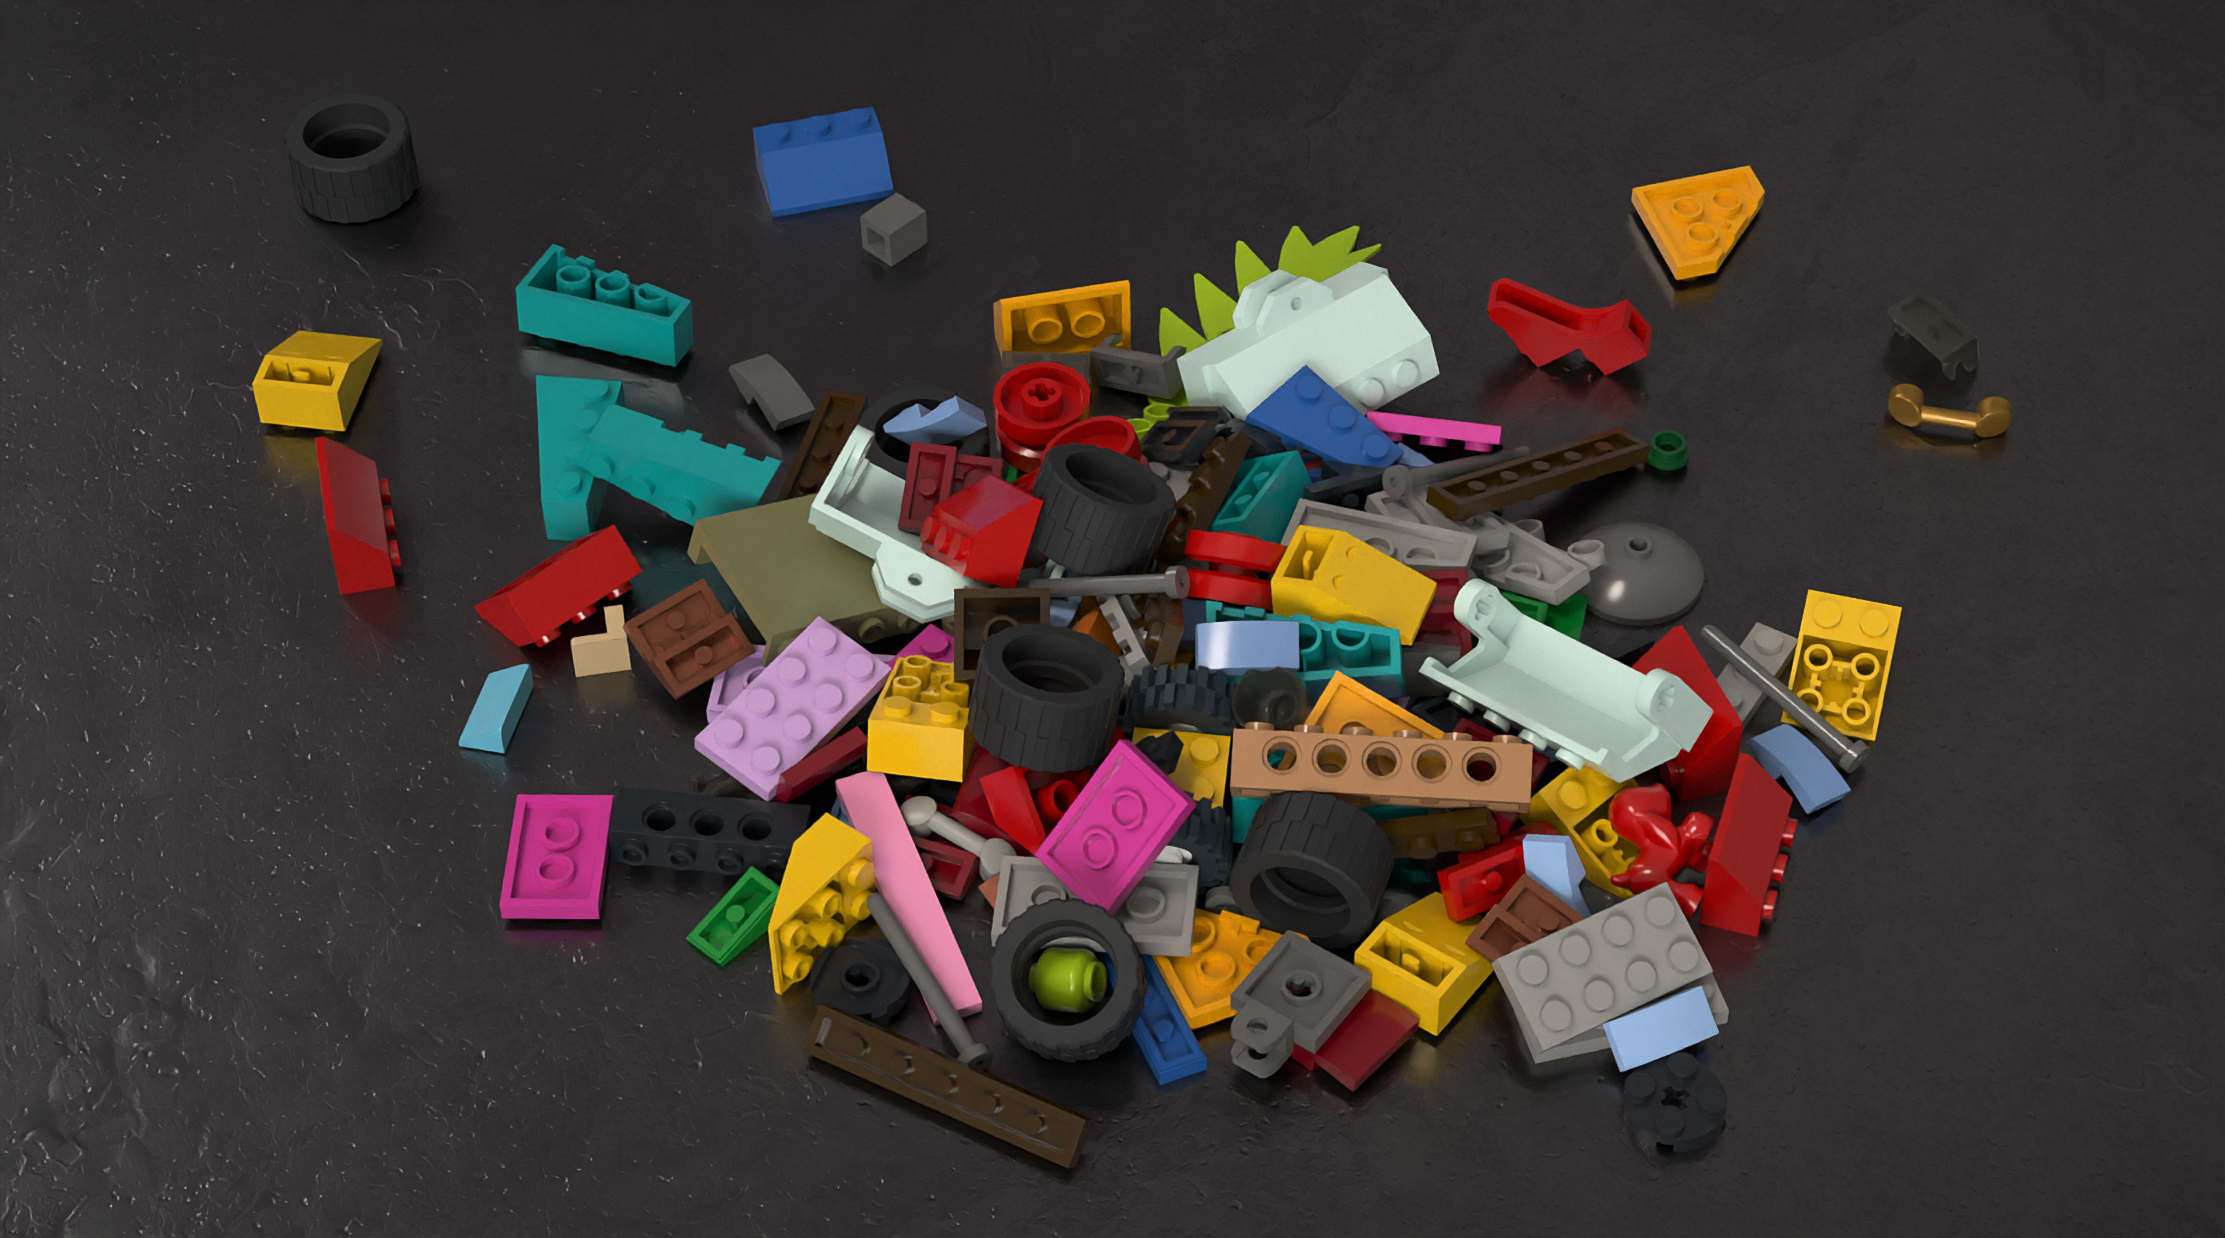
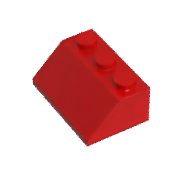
[315,436,401,595]
[920,475,1043,588]
[473,525,642,648]
[1630,625,1743,803]
[979,727,1126,857]
[1699,753,1798,937]

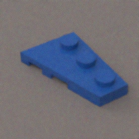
[1244,365,1404,469]

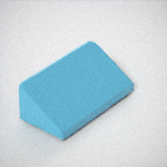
[459,664,534,753]

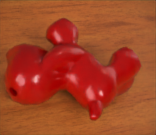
[1608,783,1714,920]

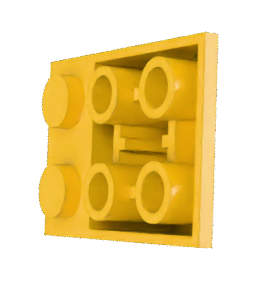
[252,331,382,432]
[1271,525,1437,646]
[1781,589,1902,742]
[867,655,976,782]
[1519,765,1639,903]
[768,812,876,995]
[1354,892,1494,1036]

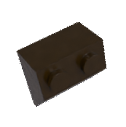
[954,588,1050,682]

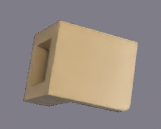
[571,605,631,677]

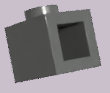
[860,192,928,267]

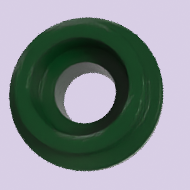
[1647,430,1690,470]

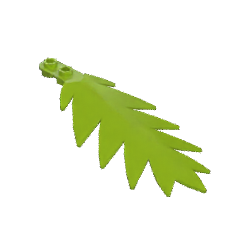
[1127,226,1381,441]

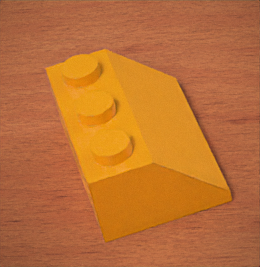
[993,280,1131,369]

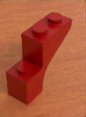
[1487,278,1652,376]

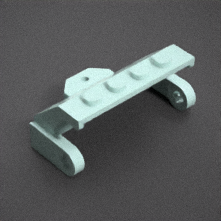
[1177,262,1440,452]
[808,425,1067,624]
[1419,578,1714,783]

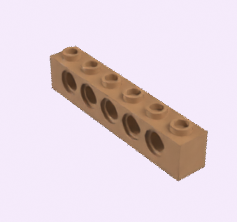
[1230,722,1533,813]

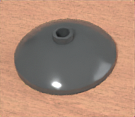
[1574,521,1704,626]

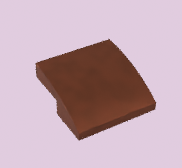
[622,578,756,700]
[1465,873,1586,963]

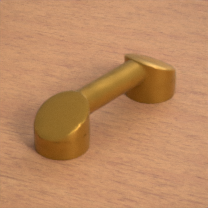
[1888,384,2013,437]

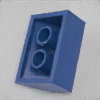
[753,107,894,218]

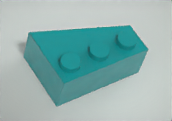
[1208,450,1312,544]

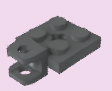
[1230,930,1372,1078]

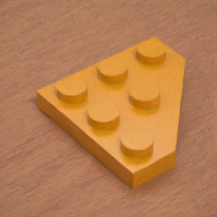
[1631,166,1765,280]
[1263,671,1445,809]
[1151,908,1310,1030]

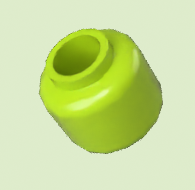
[1029,946,1107,1013]

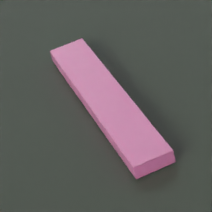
[835,771,982,1026]

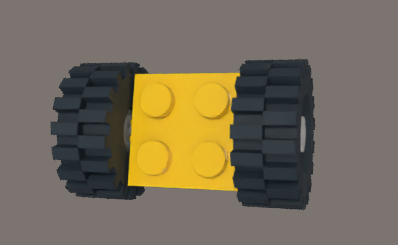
[1123,663,1247,895]

